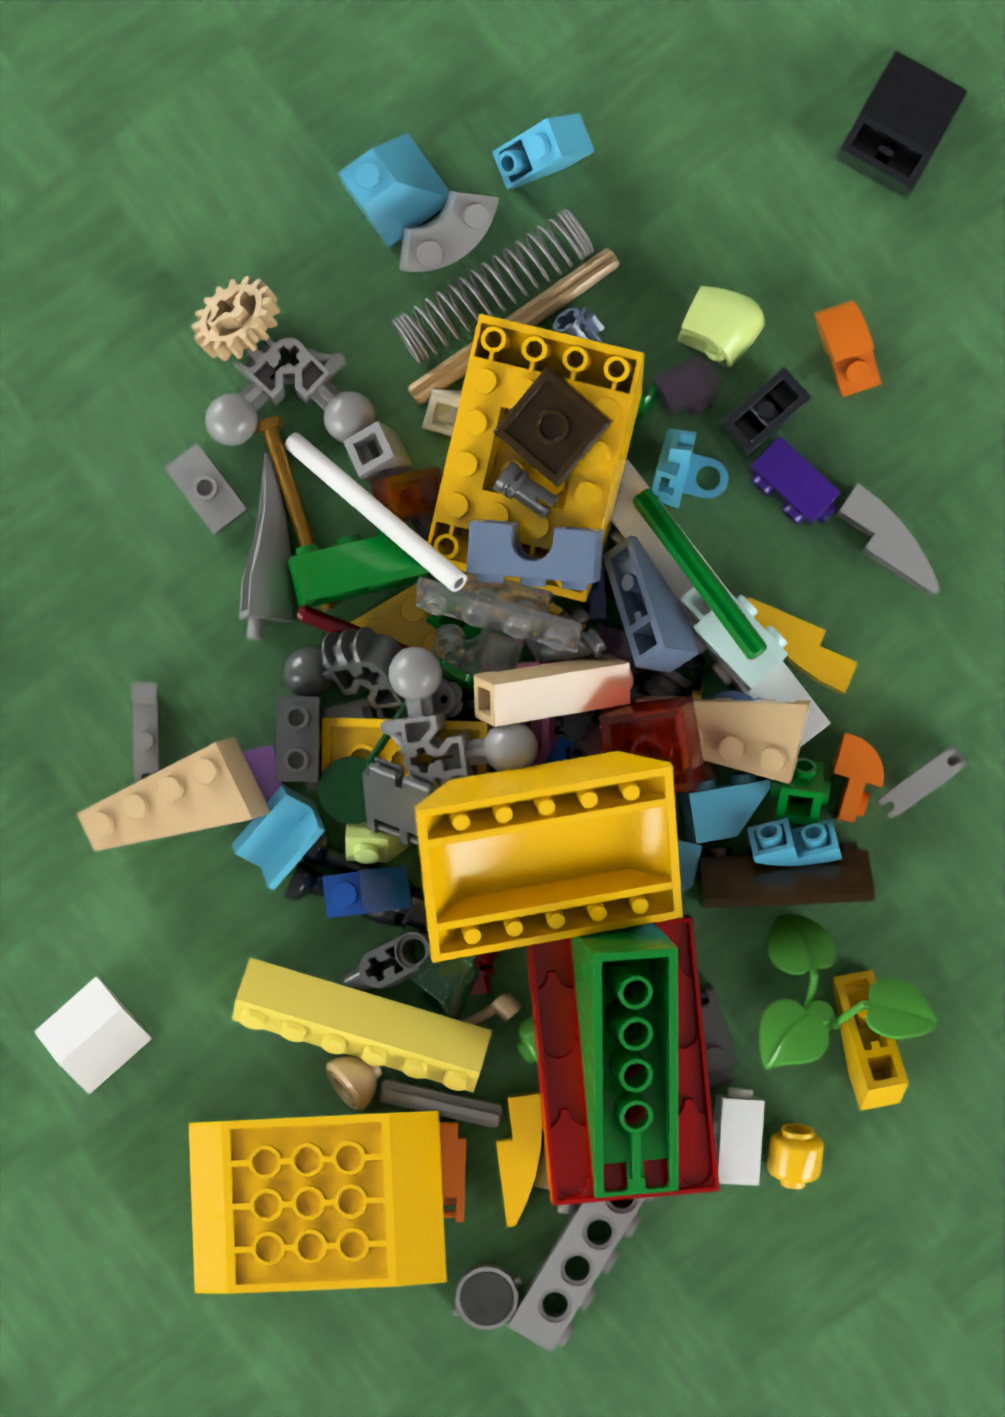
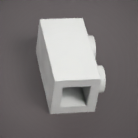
[713,1087,765,1186]

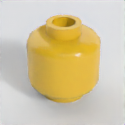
[767,1123,824,1189]

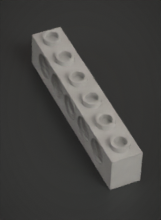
[508,1197,655,1353]

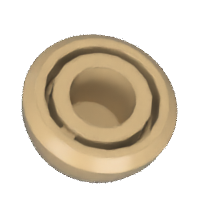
[326,1056,382,1111]

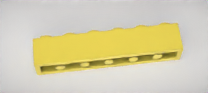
[232,958,492,1093]

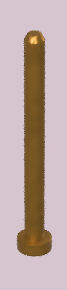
[256,415,335,611]

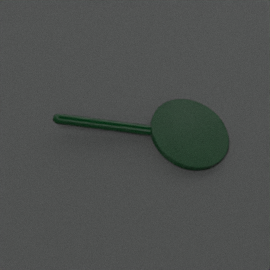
[318,699,408,824]

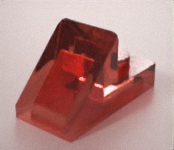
[370,466,442,523]

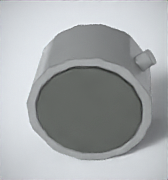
[451,1263,523,1331]

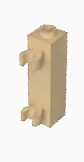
[474,654,633,727]

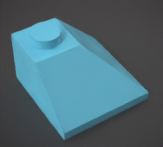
[338,133,450,248]

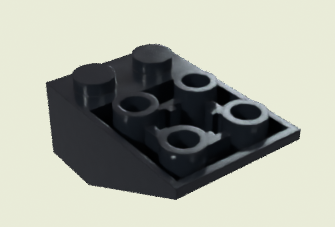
[835,51,968,199]

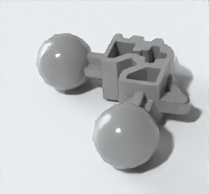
[205,337,376,446]
[381,647,537,786]

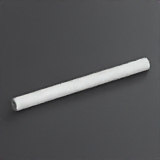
[285,432,467,592]

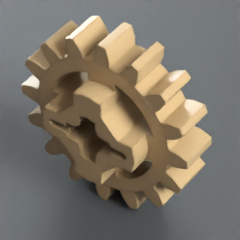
[192,276,280,361]

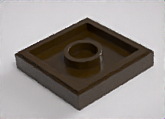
[493,366,614,487]

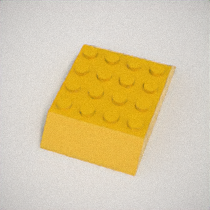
[415,751,683,963]

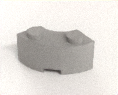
[399,191,499,272]

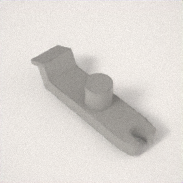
[131,682,160,783]
[877,744,968,819]

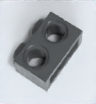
[276,696,325,782]

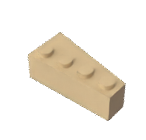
[76,736,271,851]

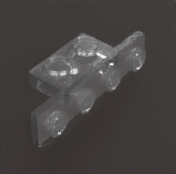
[415,573,582,653]

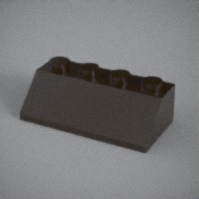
[698,842,875,908]

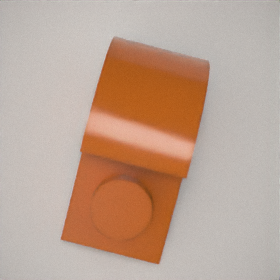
[814,300,882,397]
[830,733,884,823]

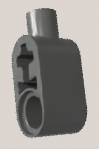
[344,931,441,992]

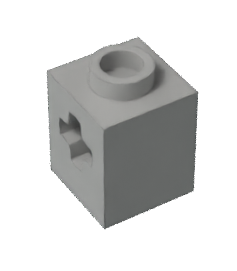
[343,421,414,488]

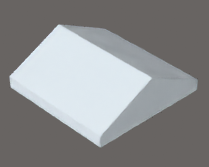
[34,976,153,1094]

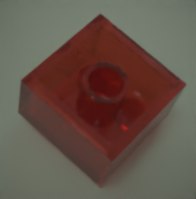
[599,696,706,793]

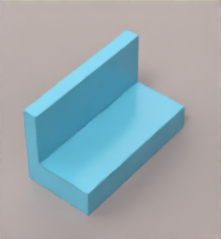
[232,784,325,890]

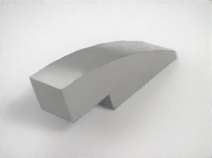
[836,483,940,598]

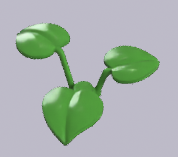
[759,914,937,1069]

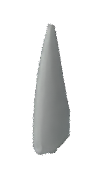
[239,453,293,640]

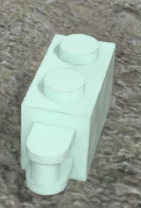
[679,587,789,691]

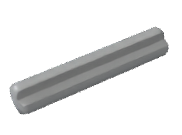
[379,1078,503,1128]

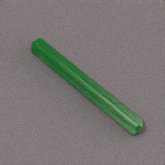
[633,489,767,660]

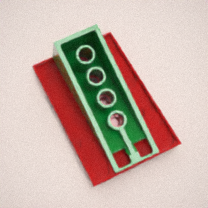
[527,914,720,1206]

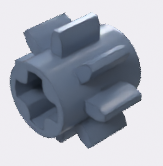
[553,307,605,342]

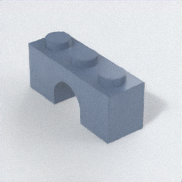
[466,519,604,590]

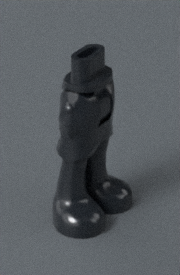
[284,829,427,932]

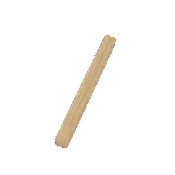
[408,248,620,405]

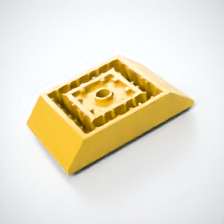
[428,314,645,602]

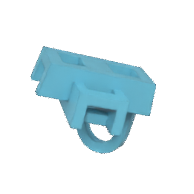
[652,428,728,509]

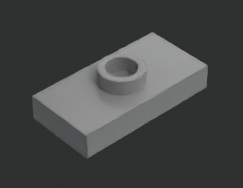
[164,443,248,535]

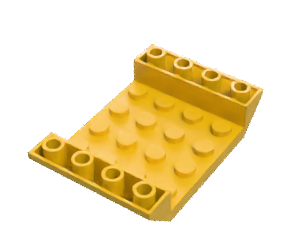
[189,1111,447,1294]

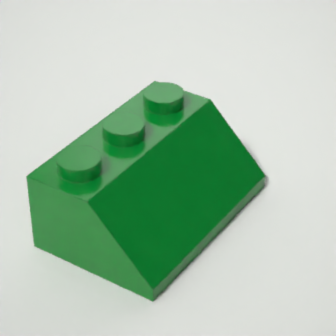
[288,528,430,608]

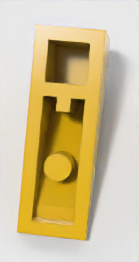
[832,970,909,1111]

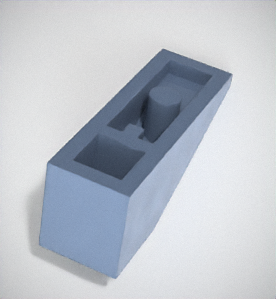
[602,535,700,672]

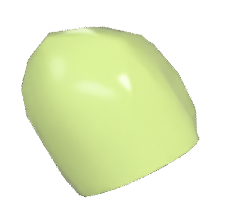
[678,286,765,367]

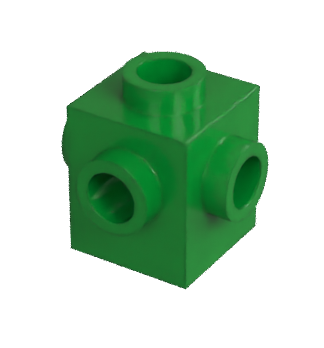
[768,758,831,825]

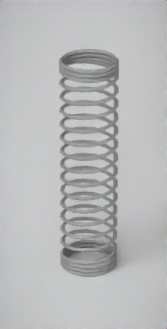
[392,208,594,365]

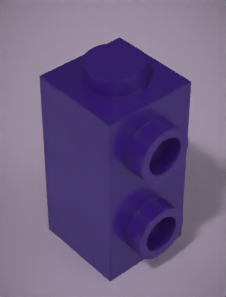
[748,435,841,527]

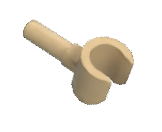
[461,993,521,1025]

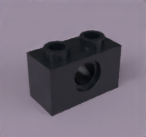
[718,367,812,459]

